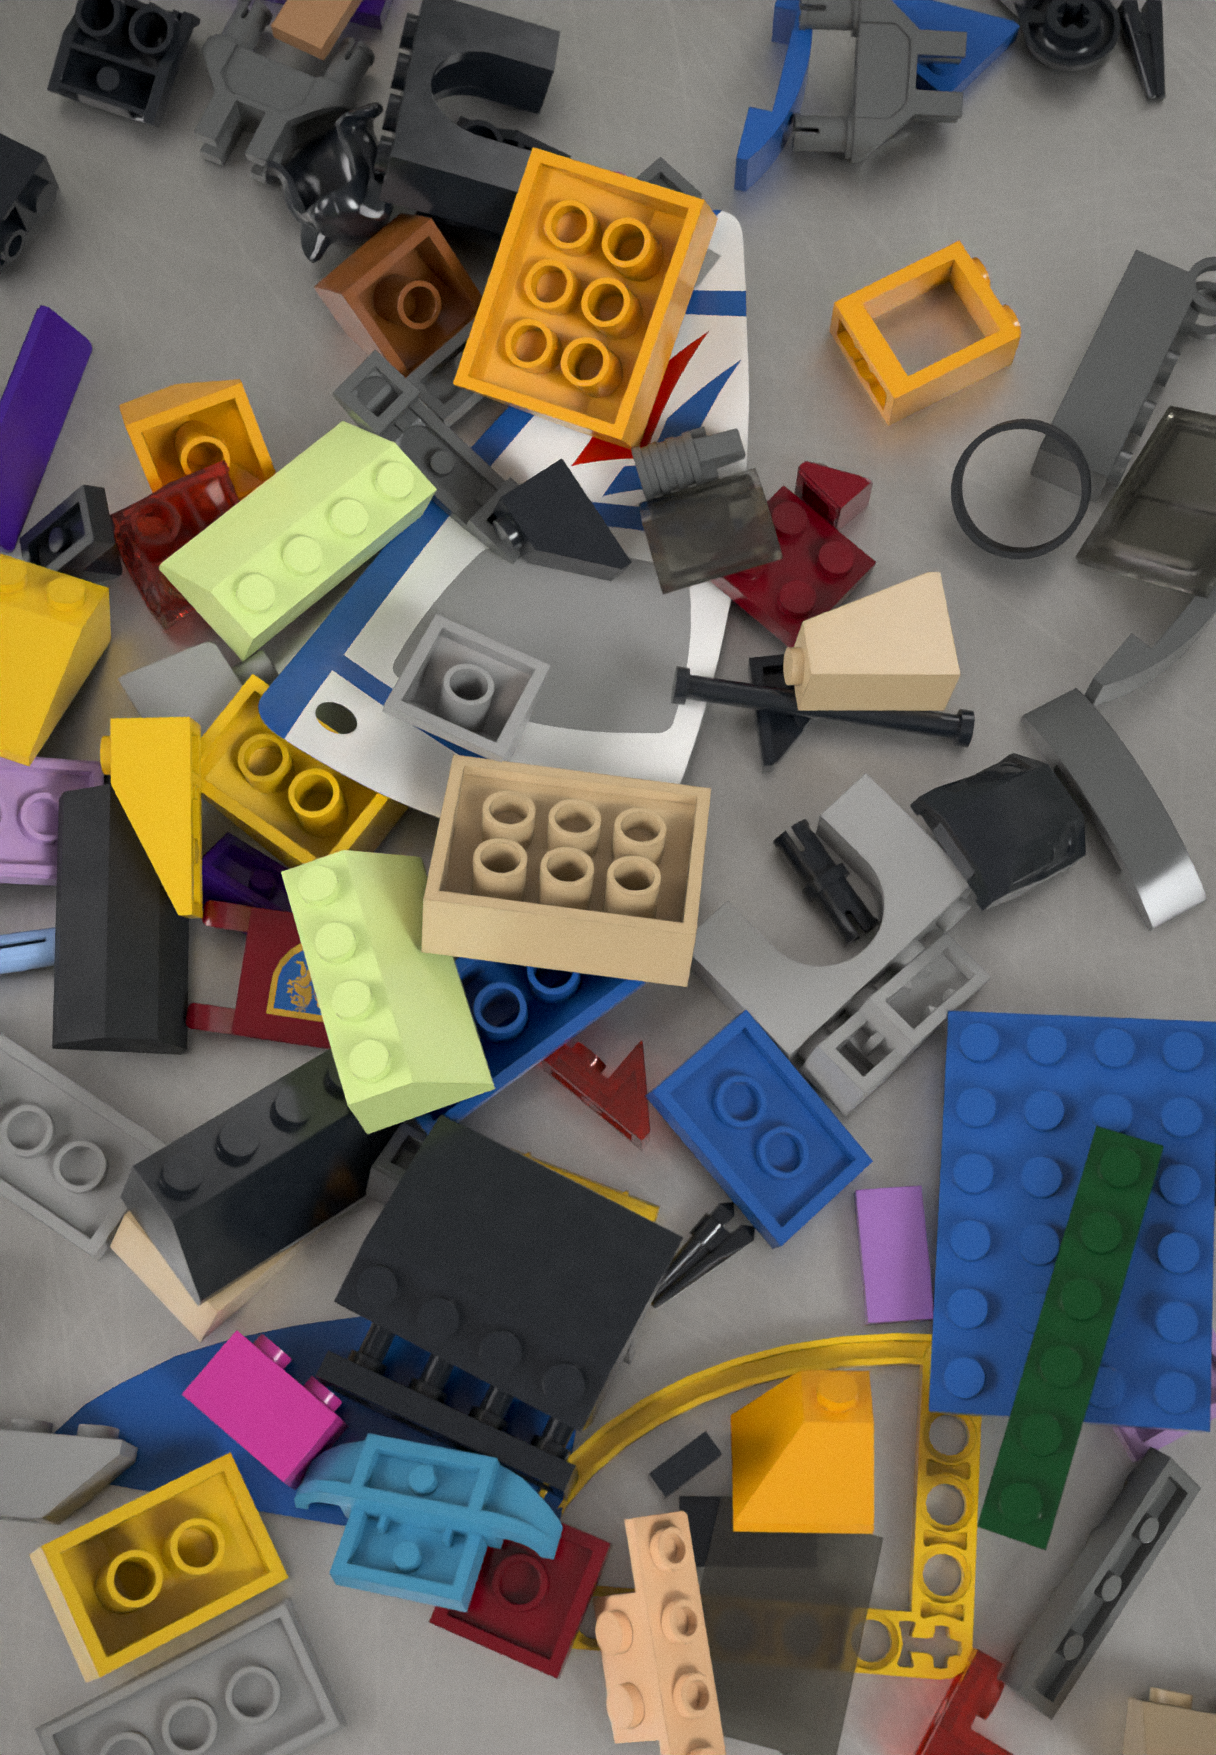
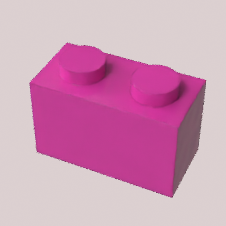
[182,1330,348,1490]

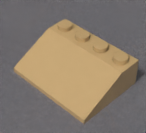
[421,754,711,987]

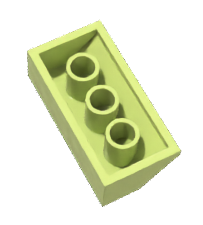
[159,421,437,661]
[281,850,495,1134]

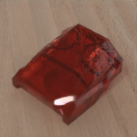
[111,460,240,630]

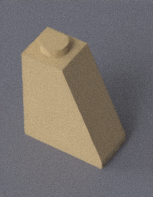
[783,572,961,711]

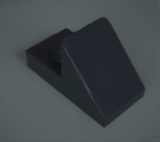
[19,484,123,583]

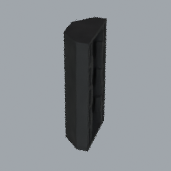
[52,784,189,1055]

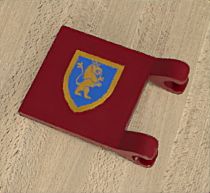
[186,900,331,1049]

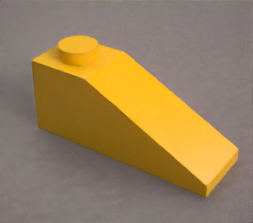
[100,717,203,919]

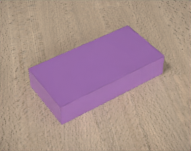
[854,1185,934,1325]

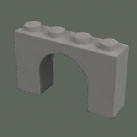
[690,773,972,1063]

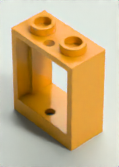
[829,240,1021,426]

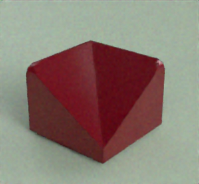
[795,461,873,531]

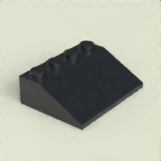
[334,1114,683,1432]

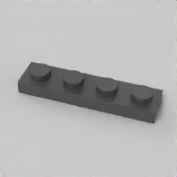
[999,1446,1201,1720]

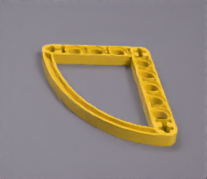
[539,1333,982,1680]

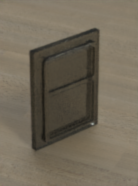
[1076,405,1216,599]
[700,1495,884,1755]

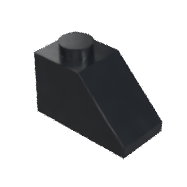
[493,458,632,581]

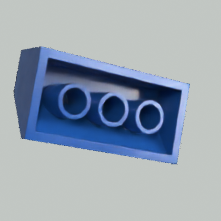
[414,957,646,1136]

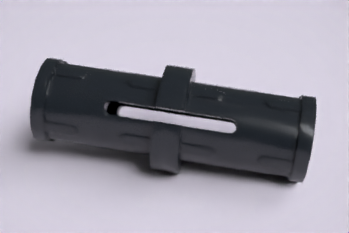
[773,819,880,946]

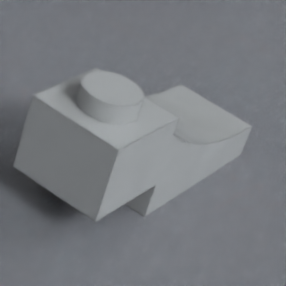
[799,932,992,1116]

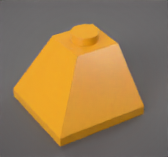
[118,379,276,536]
[730,1370,874,1534]

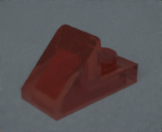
[541,1040,650,1151]
[913,1648,1014,1755]

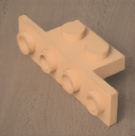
[593,1511,726,1755]

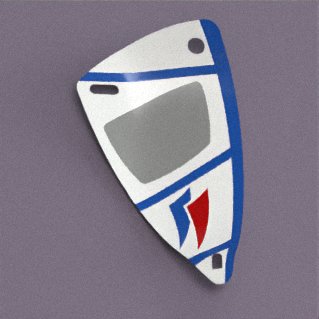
[258,210,749,818]

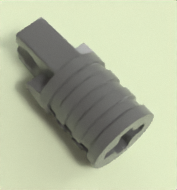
[631,427,746,501]

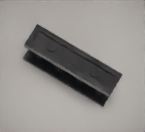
[316,1322,636,1502]

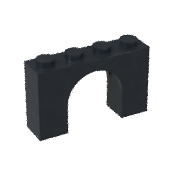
[373,0,561,235]

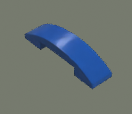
[734,0,813,192]

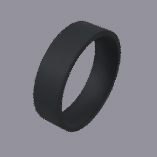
[951,419,1092,559]

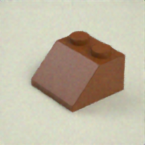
[314,213,482,378]

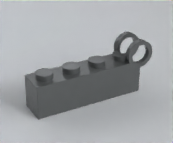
[1030,250,1216,503]

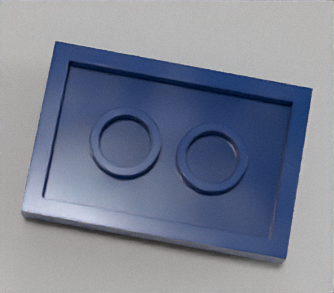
[645,1010,873,1249]

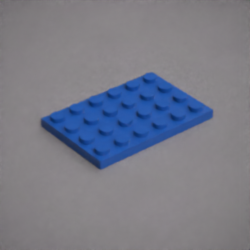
[929,1011,1216,1433]

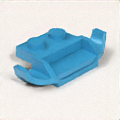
[294,1433,563,1612]

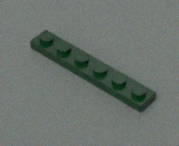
[977,1126,1164,1551]

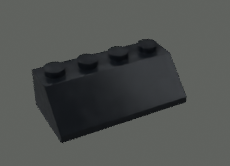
[120,1048,401,1306]

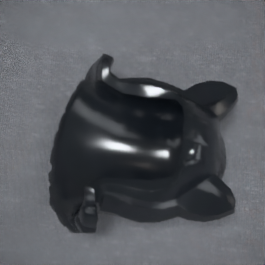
[261,102,394,264]

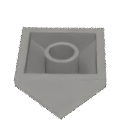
[383,614,551,762]

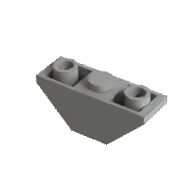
[0,1418,138,1525]

